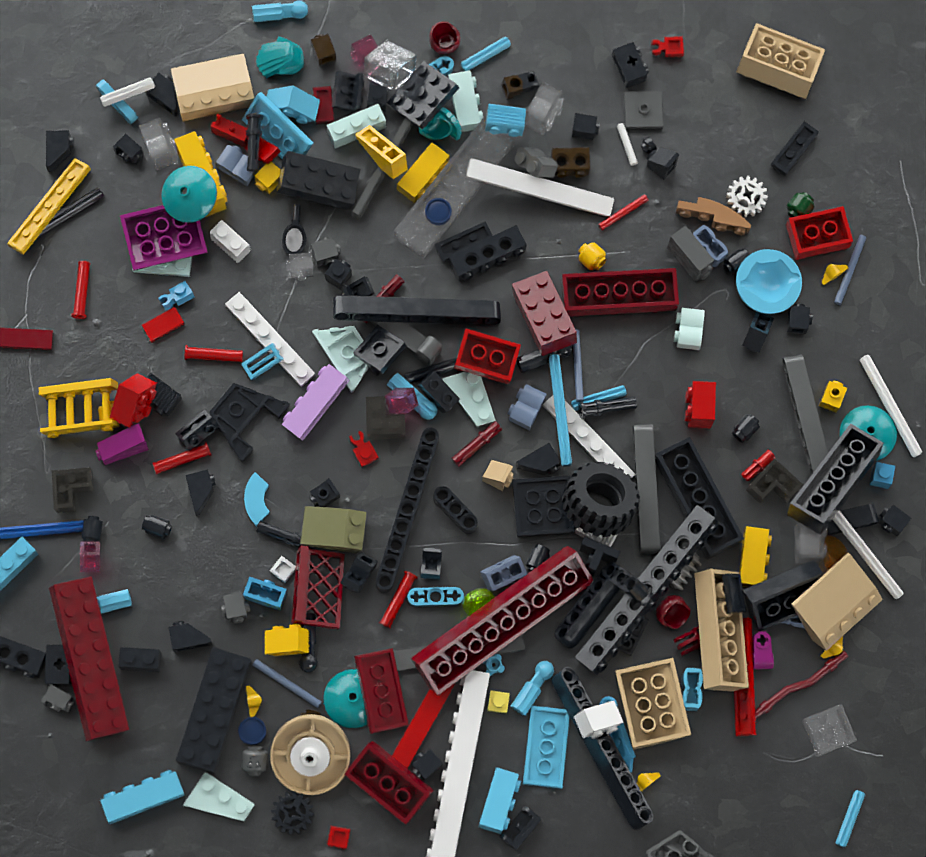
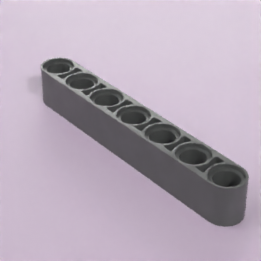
[782,354,828,475]
[633,424,660,555]

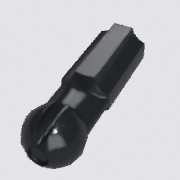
[516,345,572,373]
[299,613,318,672]

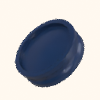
[425,198,452,225]
[238,717,266,745]

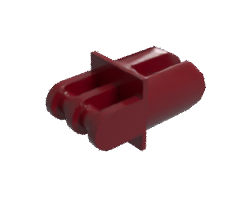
[673,626,701,656]

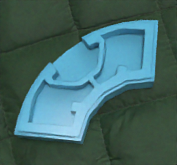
[244,473,270,527]

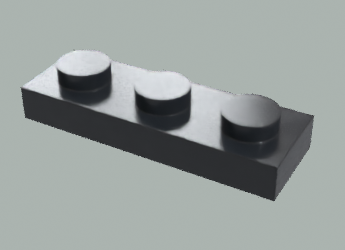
[771,121,819,176]
[435,221,493,263]

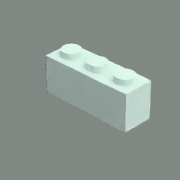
[448,71,484,132]
[327,104,386,148]

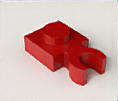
[651,36,684,57]
[349,431,379,467]

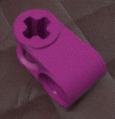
[752,631,774,670]

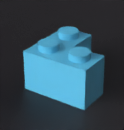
[267,86,320,124]

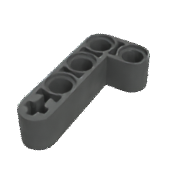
[371,322,442,366]

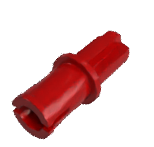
[741,450,776,481]

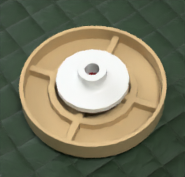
[270,715,350,795]

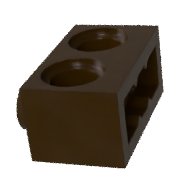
[551,148,590,178]

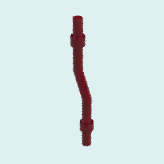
[755,651,849,720]

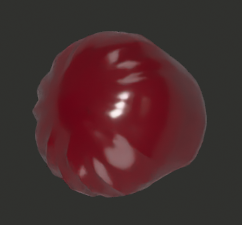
[429,21,460,55]
[656,595,691,629]

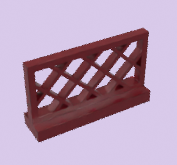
[291,545,345,629]

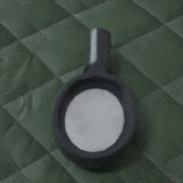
[282,204,306,256]

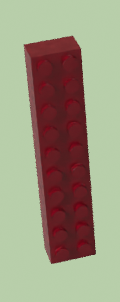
[411,546,593,695]

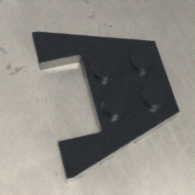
[209,383,290,462]

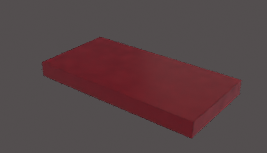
[354,648,409,734]

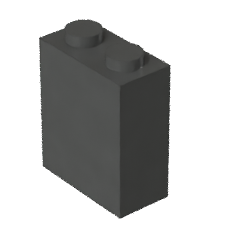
[667,225,714,282]

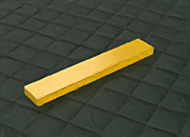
[7,158,91,255]

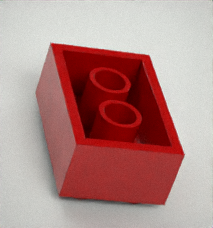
[786,206,853,260]
[454,329,521,385]

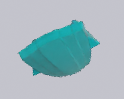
[256,36,304,78]
[417,107,462,141]

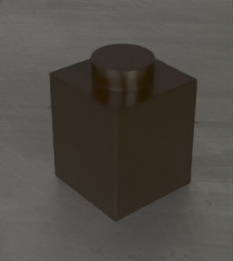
[311,34,336,66]

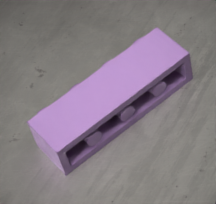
[282,364,350,441]

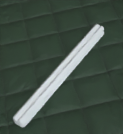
[860,355,922,457]
[833,510,903,599]

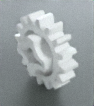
[726,176,768,217]

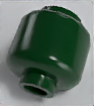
[787,192,814,218]

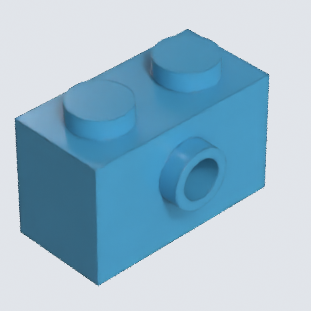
[243,577,287,611]

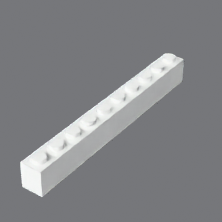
[426,670,490,857]

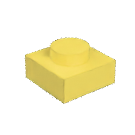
[488,691,510,714]

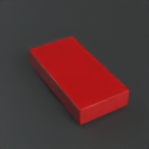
[244,137,281,164]
[142,307,185,343]

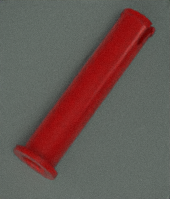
[71,261,91,319]
[184,345,243,363]
[152,442,212,474]
[379,570,418,629]

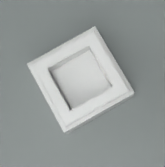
[270,556,296,583]

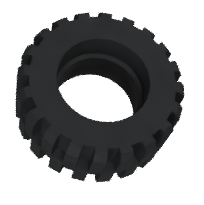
[562,462,640,537]

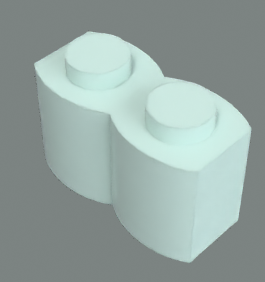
[674,308,704,350]

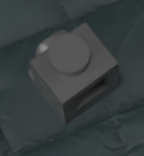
[41,685,74,713]

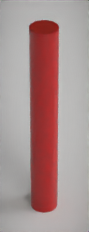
[598,194,648,230]

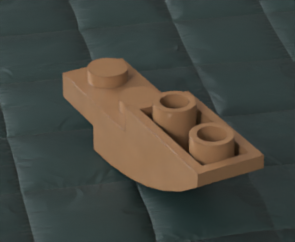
[676,197,751,235]

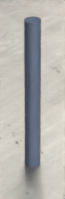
[834,235,866,305]
[573,329,584,402]
[253,659,322,708]

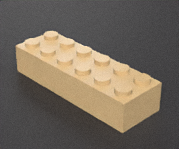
[694,569,749,692]

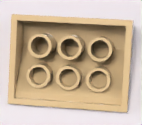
[737,23,825,99]
[171,54,254,121]
[792,553,883,651]
[615,658,691,750]

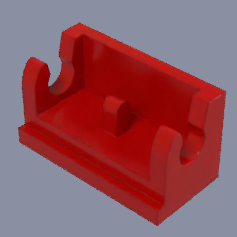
[211,114,248,147]

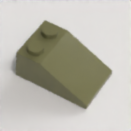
[300,506,366,554]

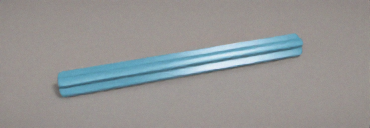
[549,354,572,466]

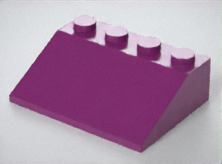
[120,205,208,271]

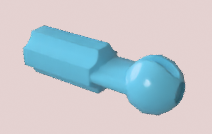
[252,0,308,22]
[387,373,437,420]
[97,589,132,613]
[511,661,554,716]

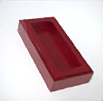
[313,86,334,125]

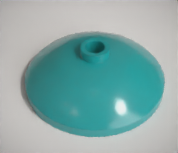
[162,166,217,223]
[839,406,897,461]
[324,669,368,728]

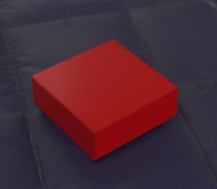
[327,826,350,849]

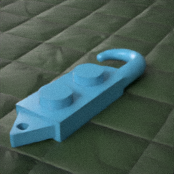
[599,696,636,772]

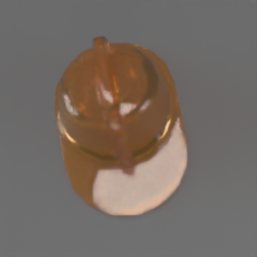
[823,536,848,570]

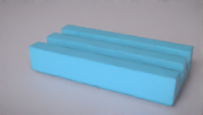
[241,343,283,380]

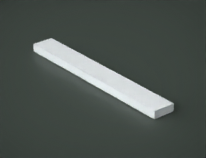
[466,158,614,217]

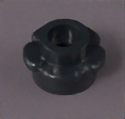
[640,137,657,154]

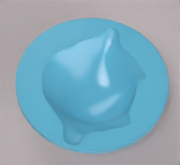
[736,249,802,314]

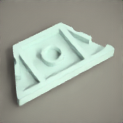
[312,326,369,393]

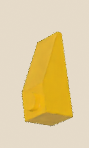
[355,125,408,179]

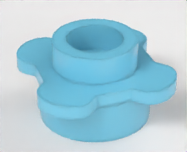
[483,654,505,676]

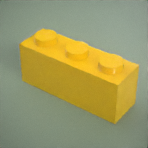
[397,143,450,203]
[739,526,772,588]

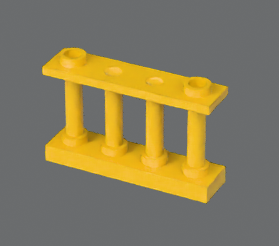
[39,378,119,438]

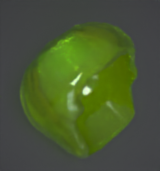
[462,588,495,616]

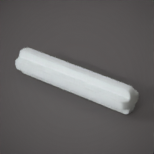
[100,78,155,107]

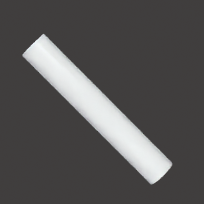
[617,123,638,166]

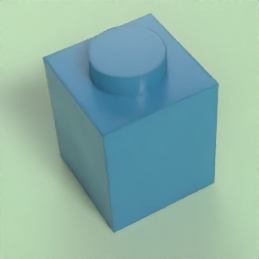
[869,462,895,489]

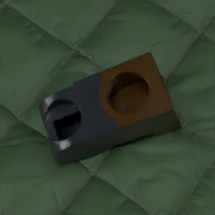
[501,71,540,100]

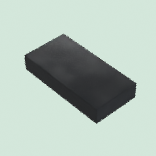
[722,573,746,613]

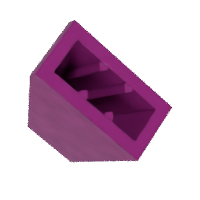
[95,423,149,465]

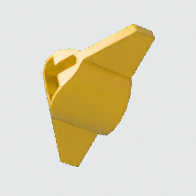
[822,264,849,285]
[821,636,843,659]
[246,685,262,717]
[637,773,661,791]

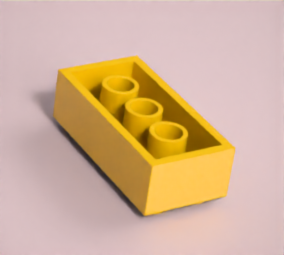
[174,131,228,217]

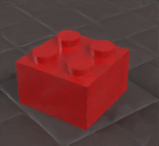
[109,373,157,427]
[685,381,716,429]

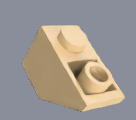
[482,460,514,491]

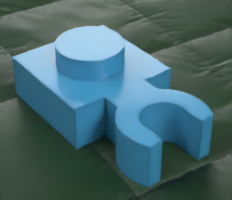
[158,281,195,310]

